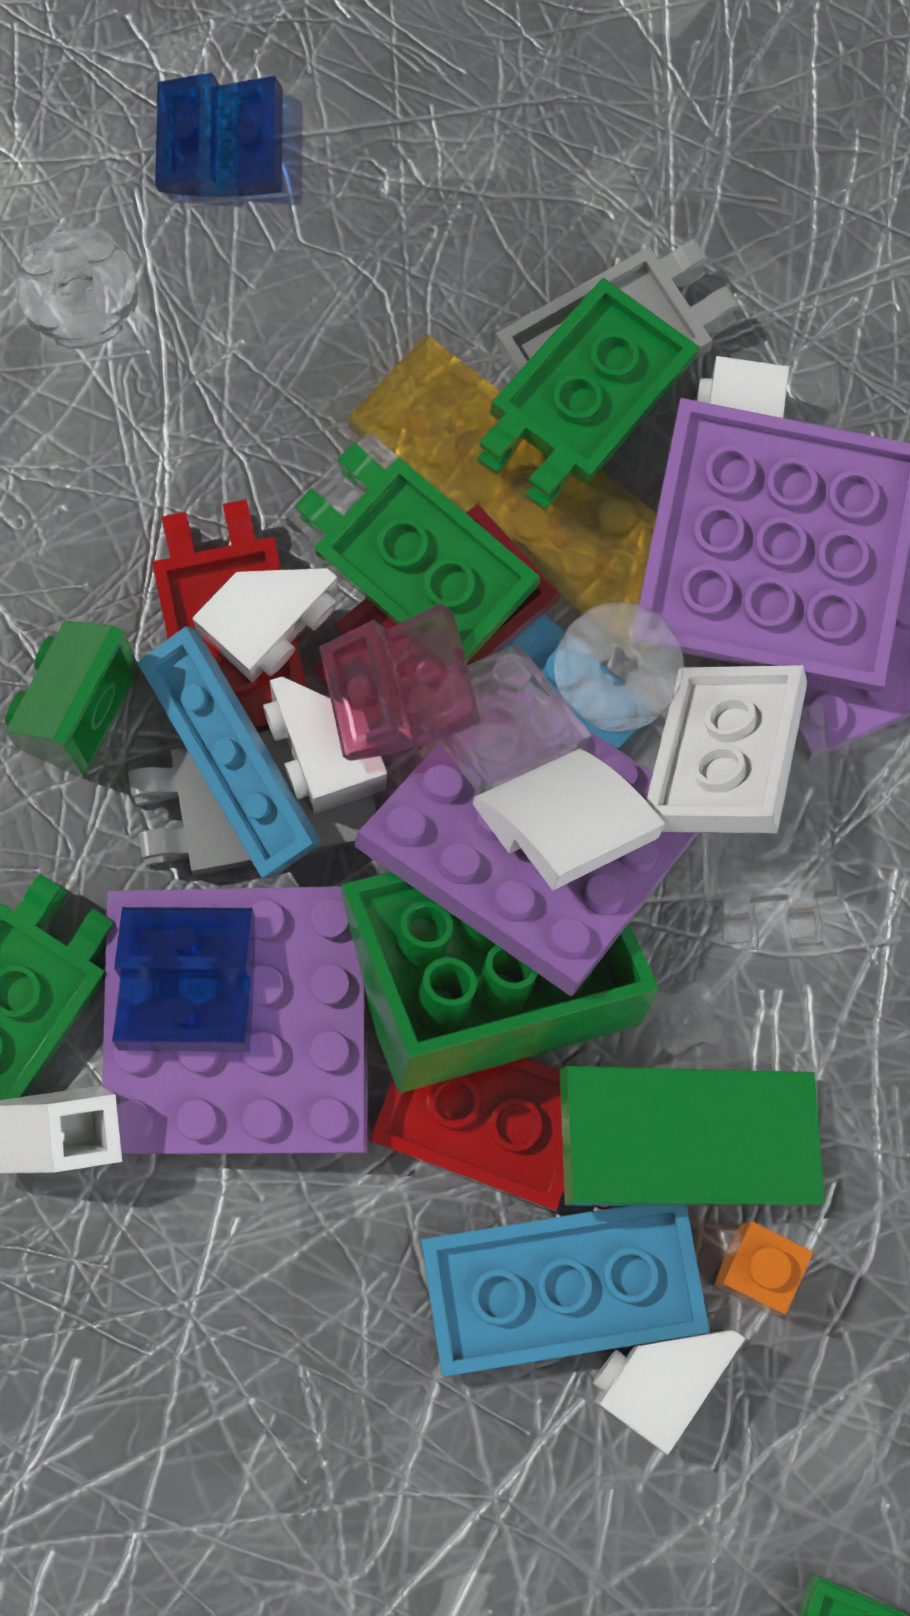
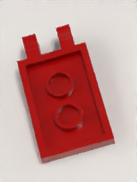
[152,499,307,732]
[369,1058,608,1213]

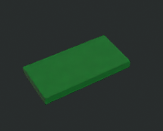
[560,1066,825,1207]

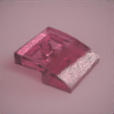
[319,603,481,761]

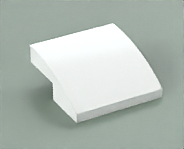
[473,748,665,890]

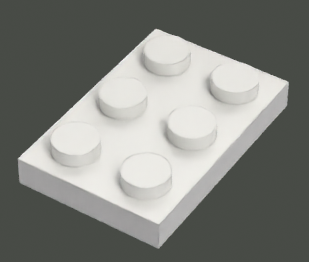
[646,665,807,833]

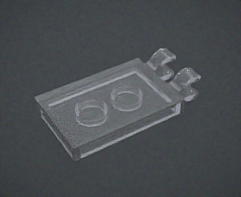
[702,704,838,951]

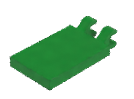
[477,277,700,511]
[294,442,540,676]
[0,874,115,1100]

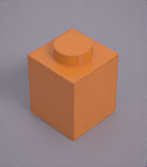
[712,1221,813,1315]

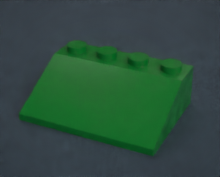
[341,872,659,1093]

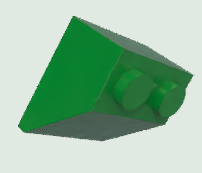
[5,621,141,779]

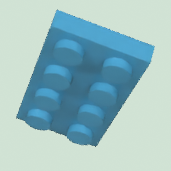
[421,1206,710,1377]

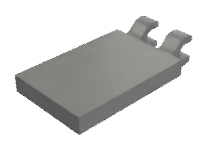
[496,239,739,374]
[128,731,376,876]

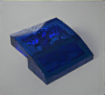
[155,72,283,197]
[112,907,255,1052]

